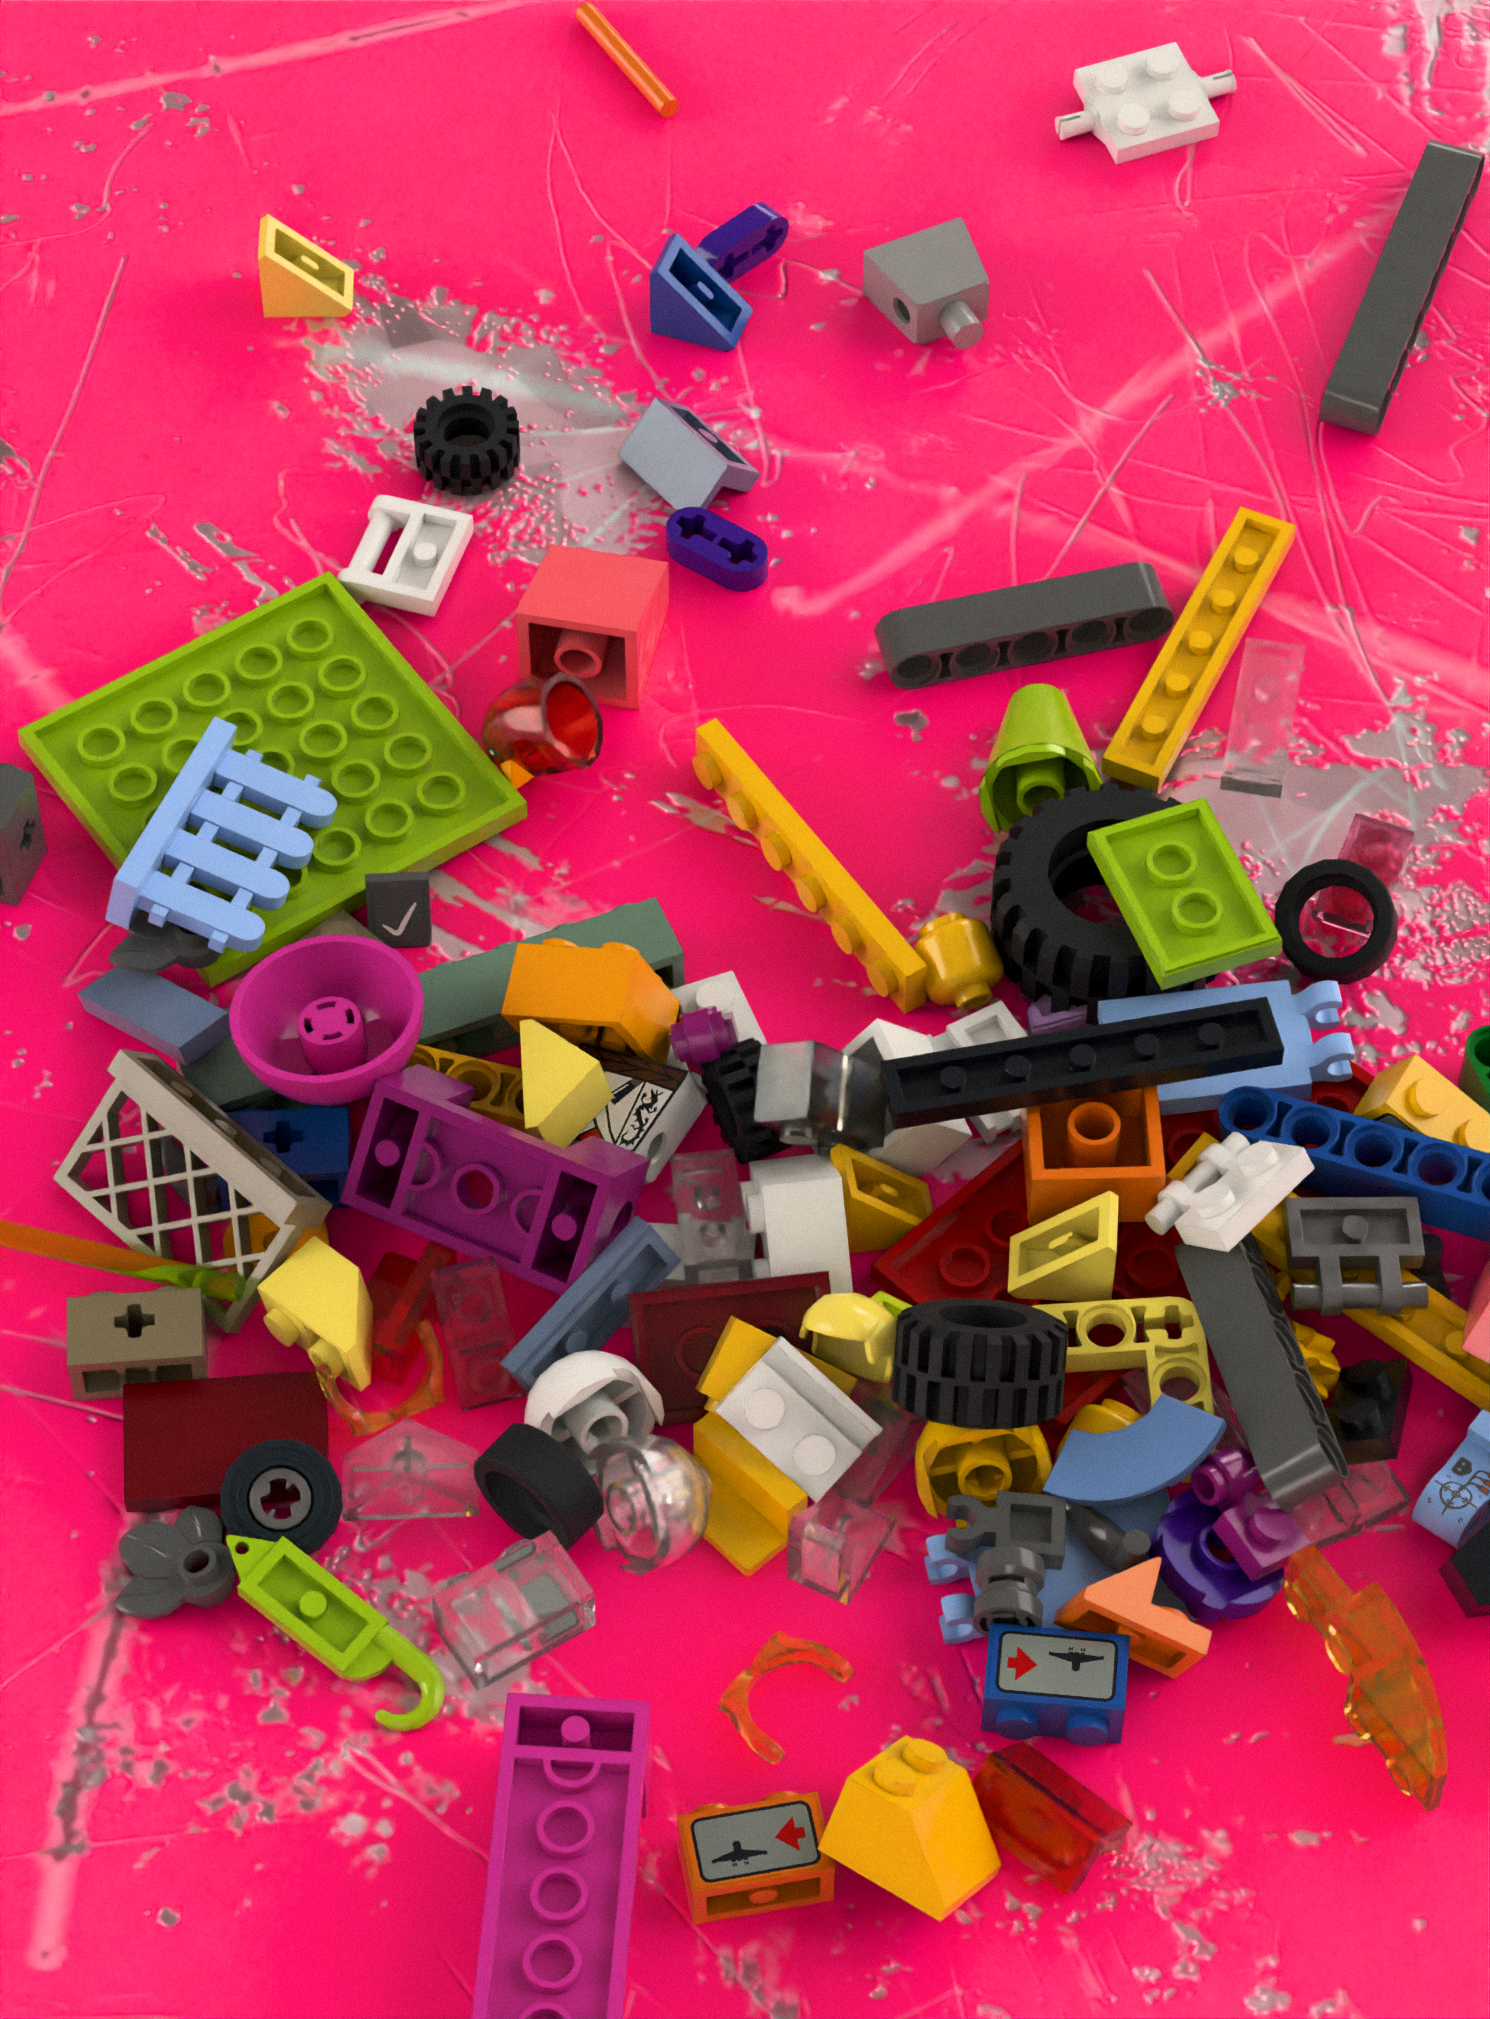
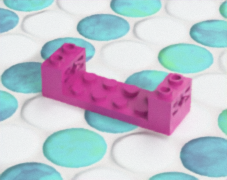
[471,1692,652,2019]

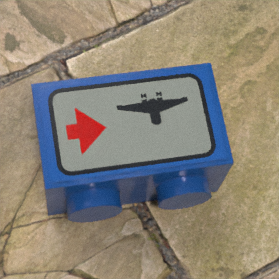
[981,1623,1130,1746]

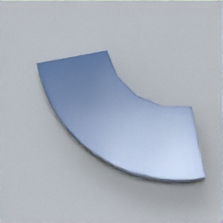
[1043,1394,1228,1507]

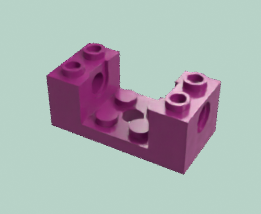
[340,1064,651,1296]

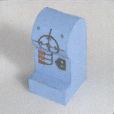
[1412,1409,1490,1550]

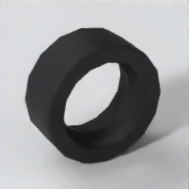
[1274,859,1398,985]
[473,1423,604,1554]

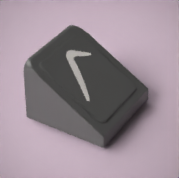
[365,872,432,948]

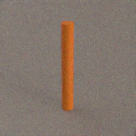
[575,2,679,118]

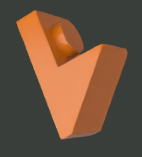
[1053,1556,1212,1679]

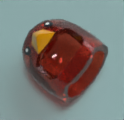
[481,672,603,789]

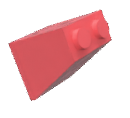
[516,544,669,710]

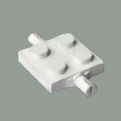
[1055,42,1237,164]

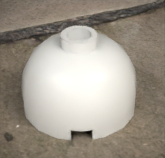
[524,1350,665,1487]

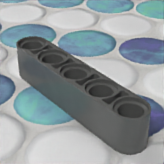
[874,562,1174,690]
[1174,1231,1350,1513]

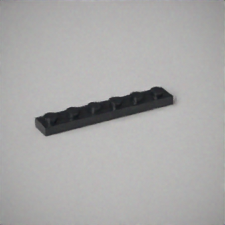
[880,997,1284,1130]

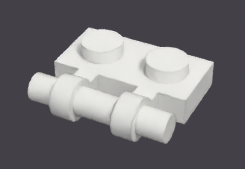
[1145,1132,1315,1252]

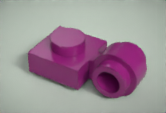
[669,1006,739,1065]
[1191,1447,1312,1582]

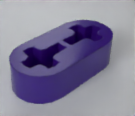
[695,202,789,284]
[666,507,768,592]

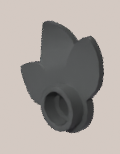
[109,881,221,973]
[114,1505,237,1619]

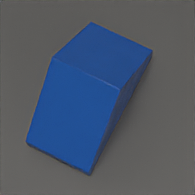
[649,232,753,352]

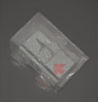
[431,1530,596,1691]

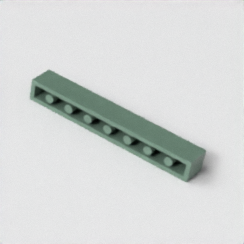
[175,897,685,1112]

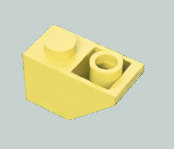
[257,1235,373,1392]

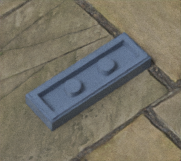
[77,966,231,1066]
[500,1215,681,1394]

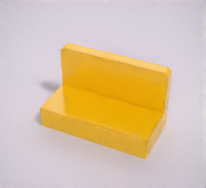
[657,1412,808,1576]

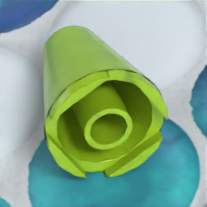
[979,683,1103,835]

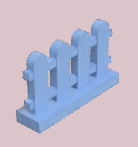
[105,717,337,954]

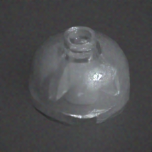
[587,1433,712,1576]

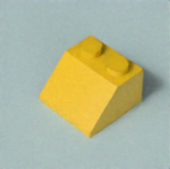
[817,1735,1001,1922]

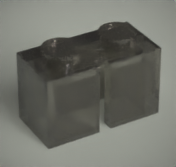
[754,1040,887,1158]

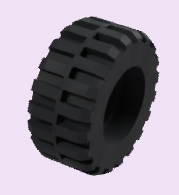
[990,783,1218,1025]

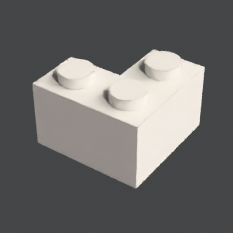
[739,1153,853,1294]

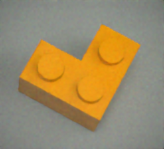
[501,938,680,1065]

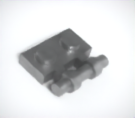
[1281,1197,1428,1316]

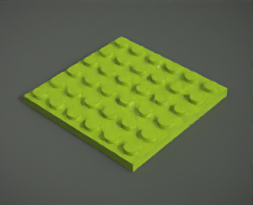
[17,571,528,988]

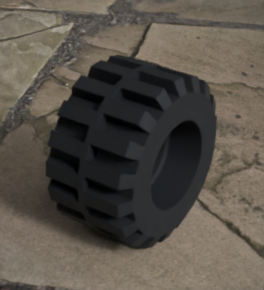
[892,1298,1068,1429]

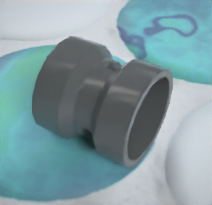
[973,1546,1045,1638]

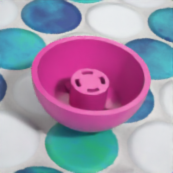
[229,934,424,1106]

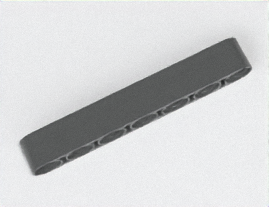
[1319,139,1485,437]

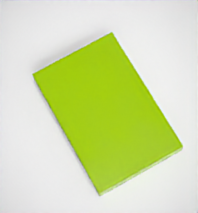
[1087,797,1283,990]

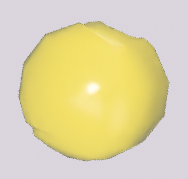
[799,1293,897,1383]

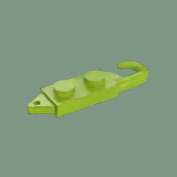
[226,1535,446,1732]

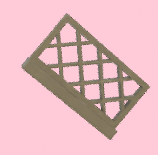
[52,1049,333,1334]

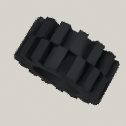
[413,386,521,496]
[700,1038,796,1165]

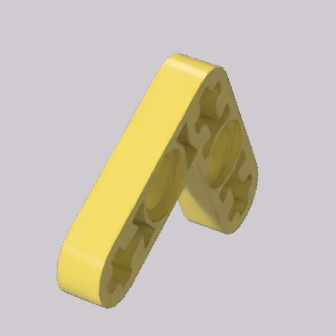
[1030,1296,1216,1483]

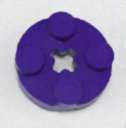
[1147,1489,1286,1623]

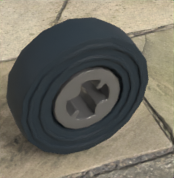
[220,1439,343,1555]

